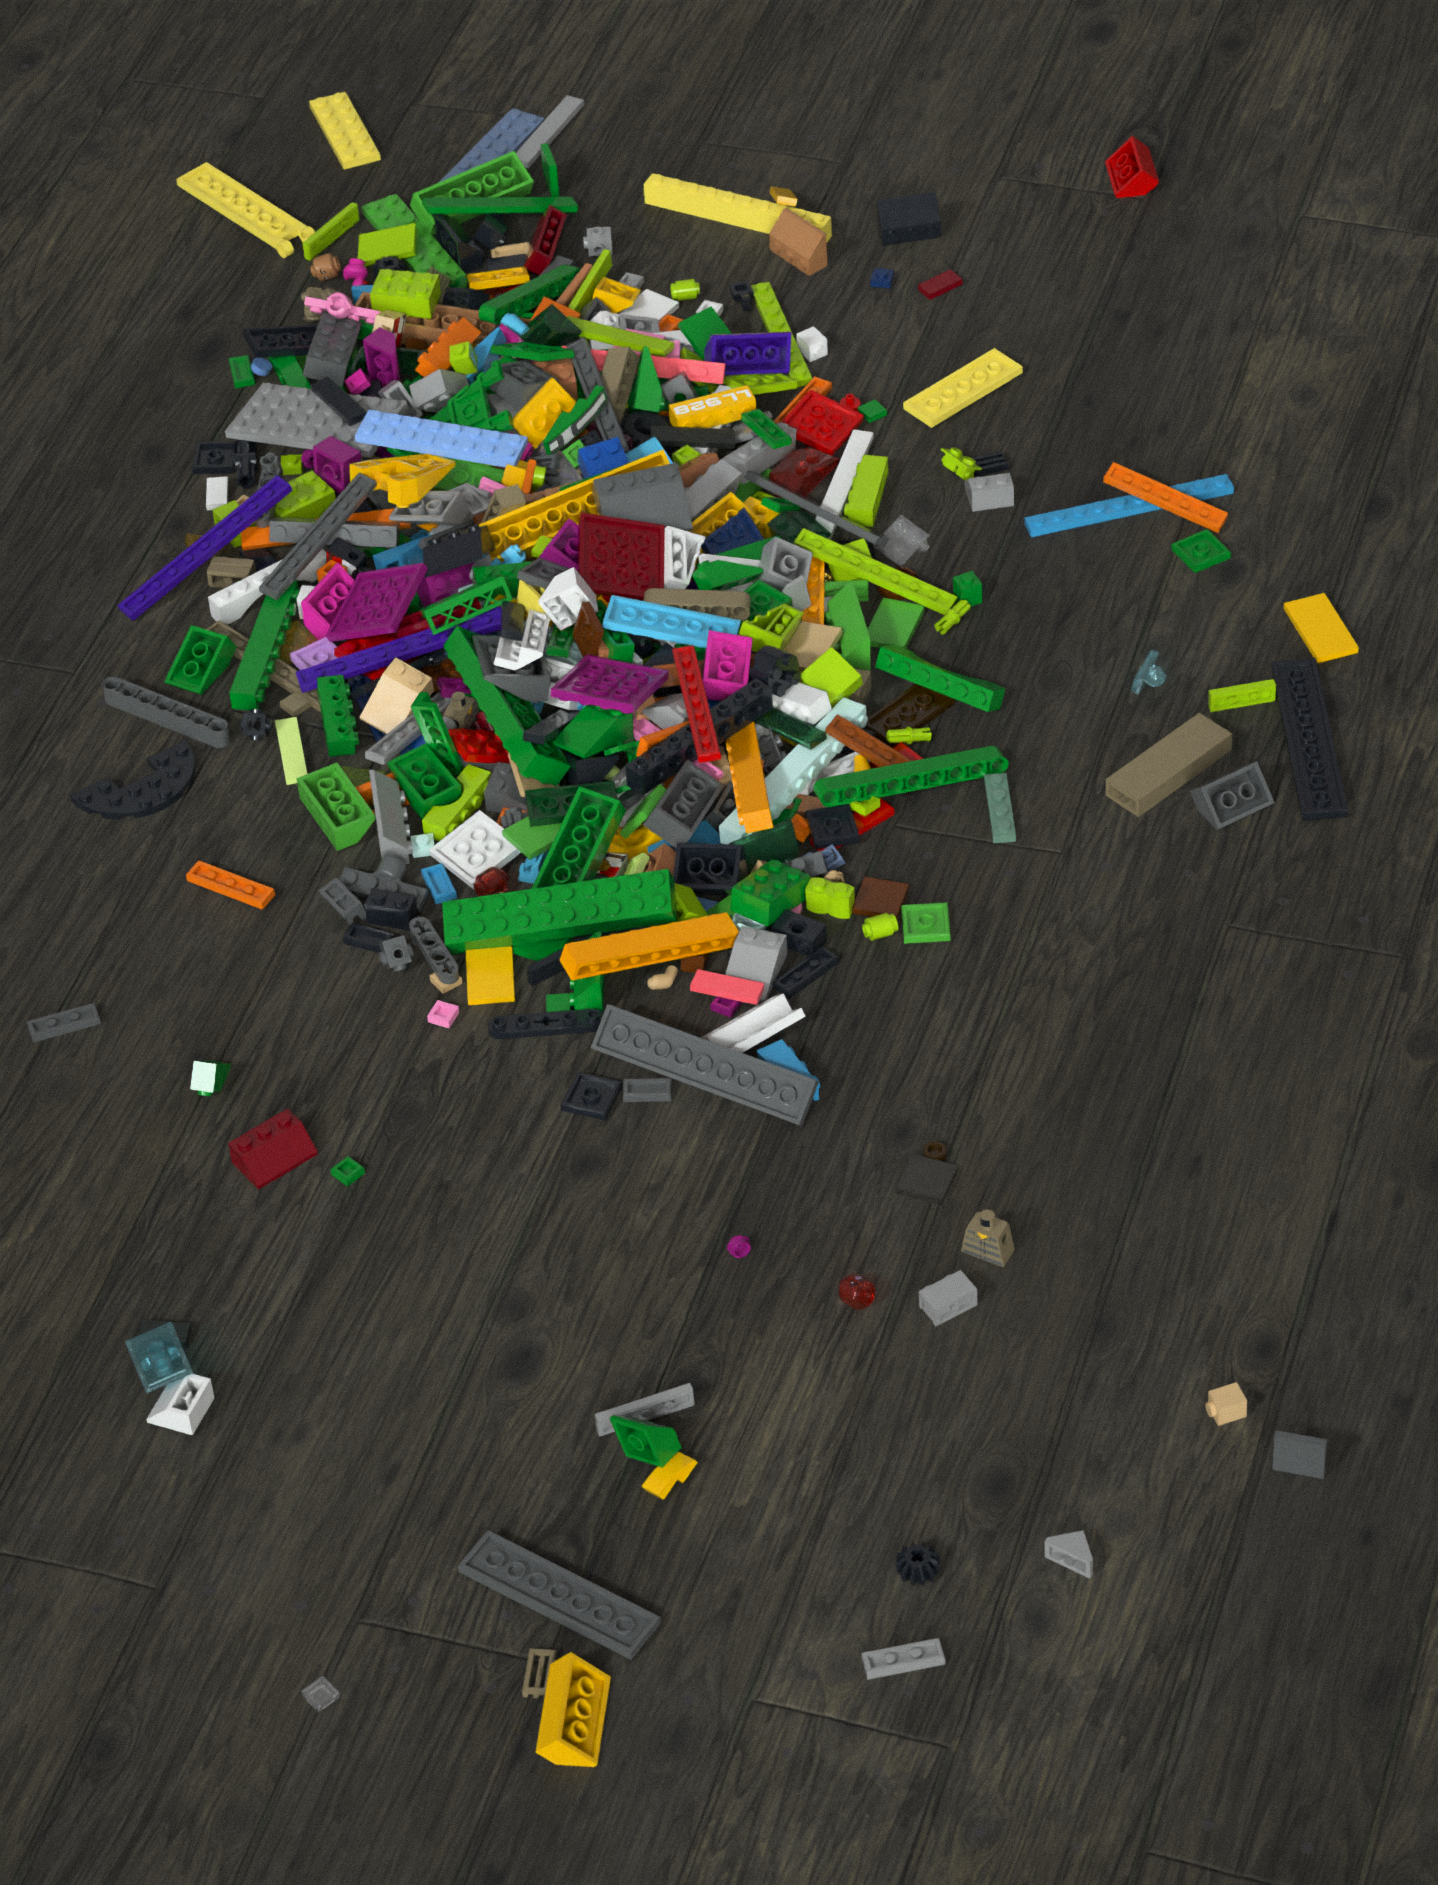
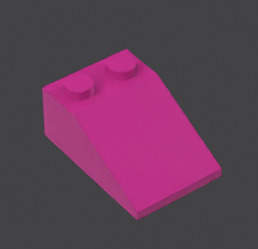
[702,630,752,701]

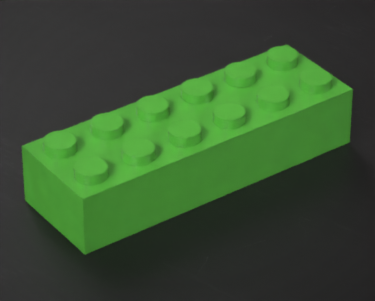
[410,151,534,236]

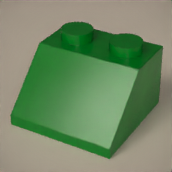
[609,1415,682,1468]

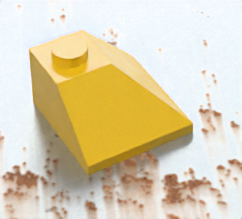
[592,277,641,313]

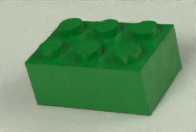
[730,859,810,927]

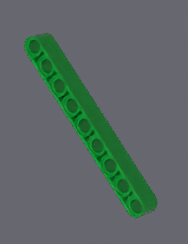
[813,746,1009,807]

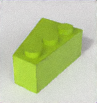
[738,604,804,653]

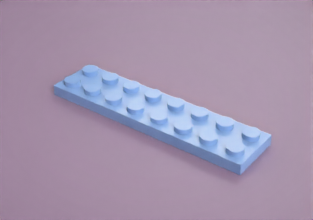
[355,410,528,467]

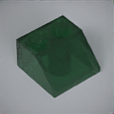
[767,511,831,544]

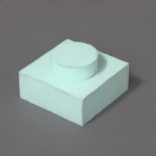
[410,833,434,858]

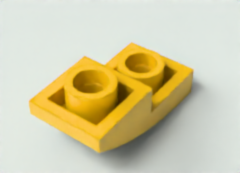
[642,1452,697,1500]

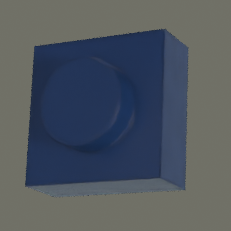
[870,268,894,288]

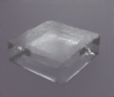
[302,1676,340,1712]

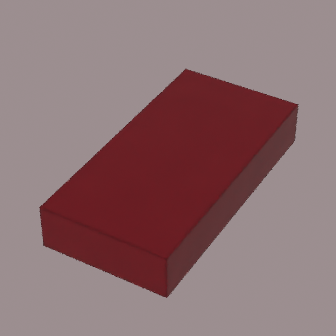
[918,269,962,300]

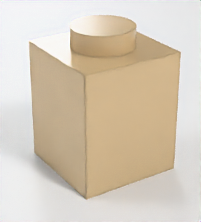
[1205,1382,1247,1426]

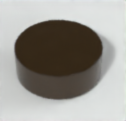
[923,1141,947,1165]

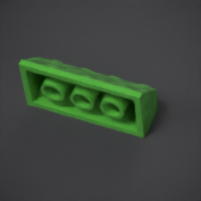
[824,582,870,670]
[297,763,376,851]

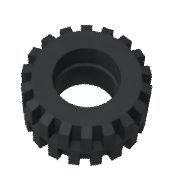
[621,411,671,454]

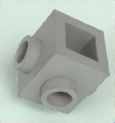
[583,227,613,256]

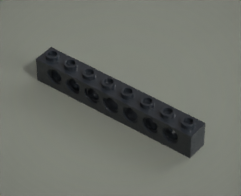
[625,678,773,796]

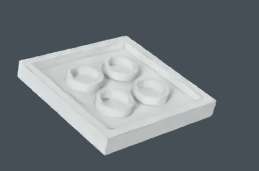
[429,810,521,889]

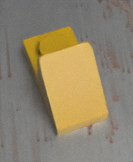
[501,460,528,491]

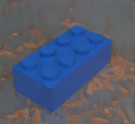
[577,437,629,479]

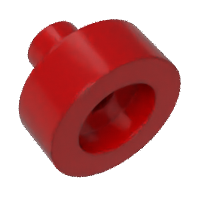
[840,394,861,412]

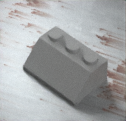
[389,491,469,525]

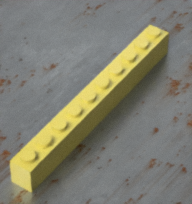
[644,173,832,243]

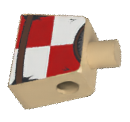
[372,310,407,352]

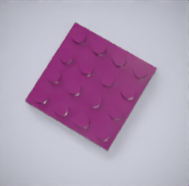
[326,563,427,642]
[551,654,669,714]

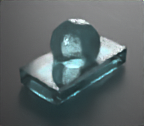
[1131,649,1166,694]

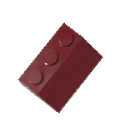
[228,1108,318,1190]

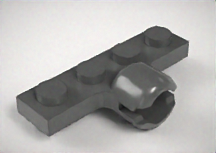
[339,855,429,913]

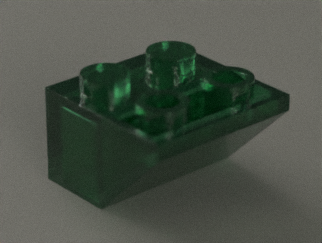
[520,304,582,346]

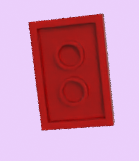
[448,728,510,764]

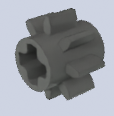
[501,807,528,829]

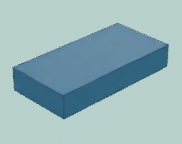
[421,863,457,904]

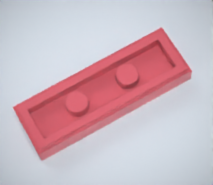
[690,969,765,1005]

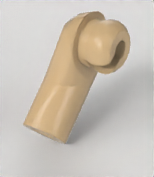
[647,965,678,990]

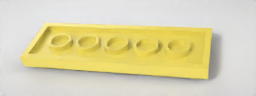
[309,92,381,169]
[903,348,1023,428]

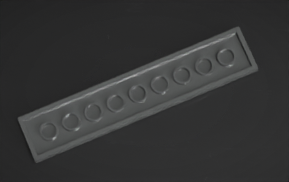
[591,1004,819,1126]

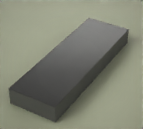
[26,1003,101,1043]

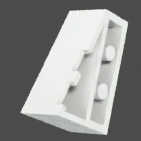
[664,526,705,589]

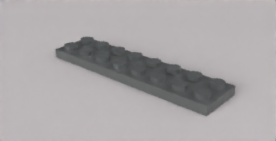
[458,1530,661,1660]

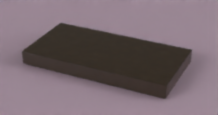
[864,684,955,748]

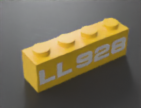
[669,385,756,428]

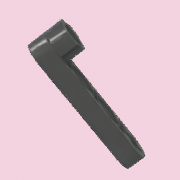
[254,452,283,528]
[409,917,459,984]

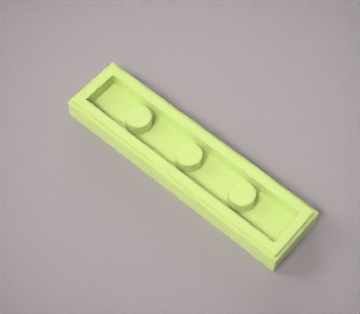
[275,717,307,785]

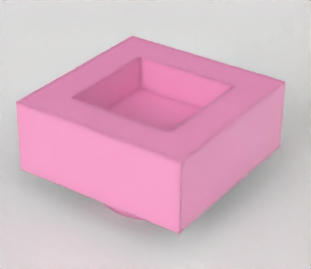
[427,1000,459,1028]

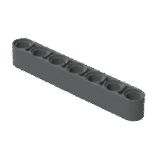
[102,677,231,748]

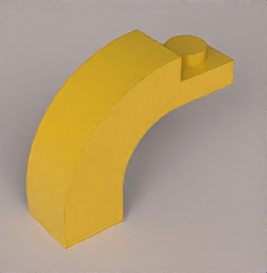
[607,826,663,863]

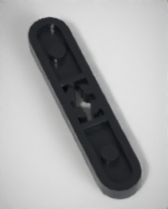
[488,1009,604,1039]

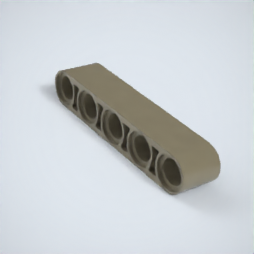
[643,588,751,621]

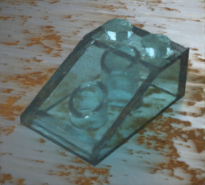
[125,1322,193,1394]

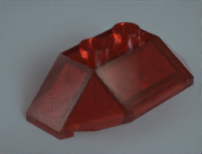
[769,447,840,498]

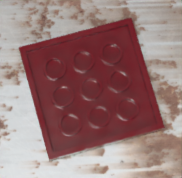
[577,512,665,601]

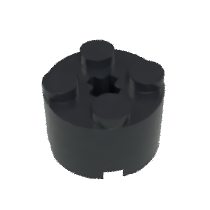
[749,646,801,697]

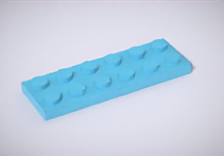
[602,595,741,648]

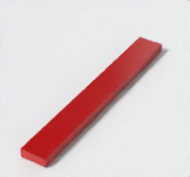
[672,645,721,763]

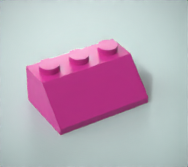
[301,563,354,640]

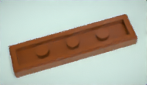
[825,714,912,767]

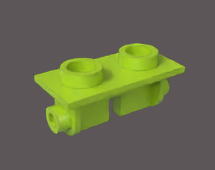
[941,447,982,481]

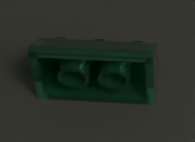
[729,819,799,875]

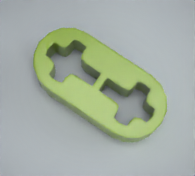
[532,465,546,491]

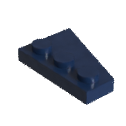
[701,508,764,555]

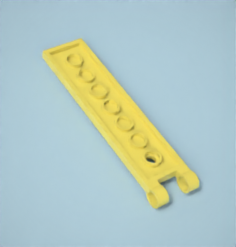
[176,162,315,258]

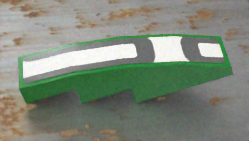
[543,385,607,455]

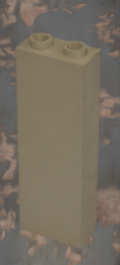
[1106,713,1232,817]

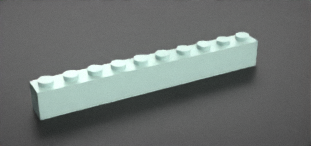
[719,697,868,851]

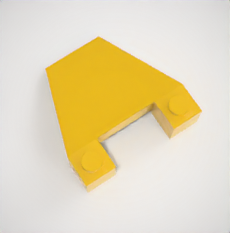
[350,454,456,508]

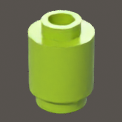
[670,279,700,301]
[862,913,898,941]

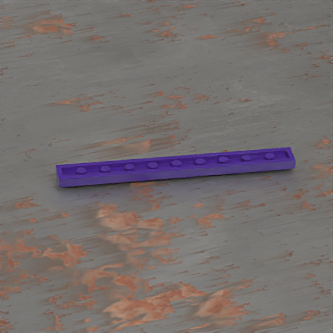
[117,475,292,621]
[296,606,501,693]

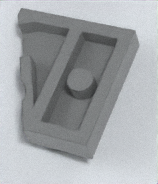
[449,483,492,520]

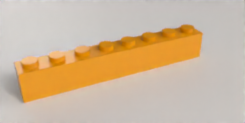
[726,721,773,833]
[560,912,739,980]

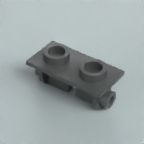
[758,728,787,772]

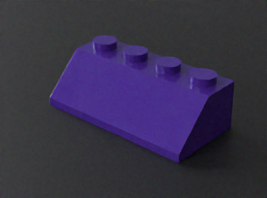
[704,332,791,375]

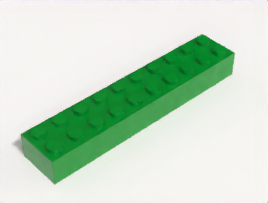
[443,626,571,786]
[442,869,677,954]

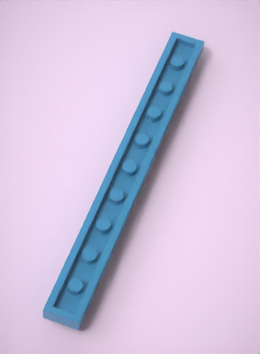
[1025,474,1234,537]

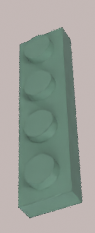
[984,773,1016,843]

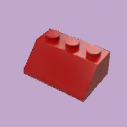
[1105,136,1159,198]

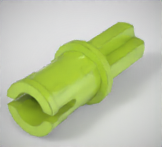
[935,600,971,635]
[886,727,931,744]

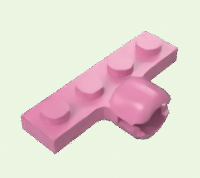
[304,292,381,325]

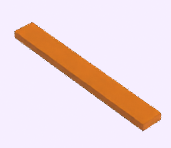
[241,508,411,551]

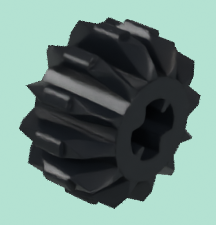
[372,255,407,280]
[896,1541,940,1586]

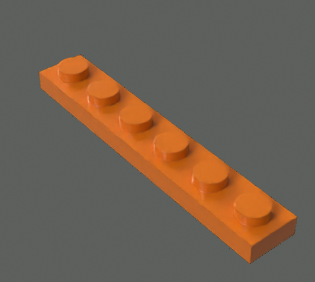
[1103,462,1228,533]

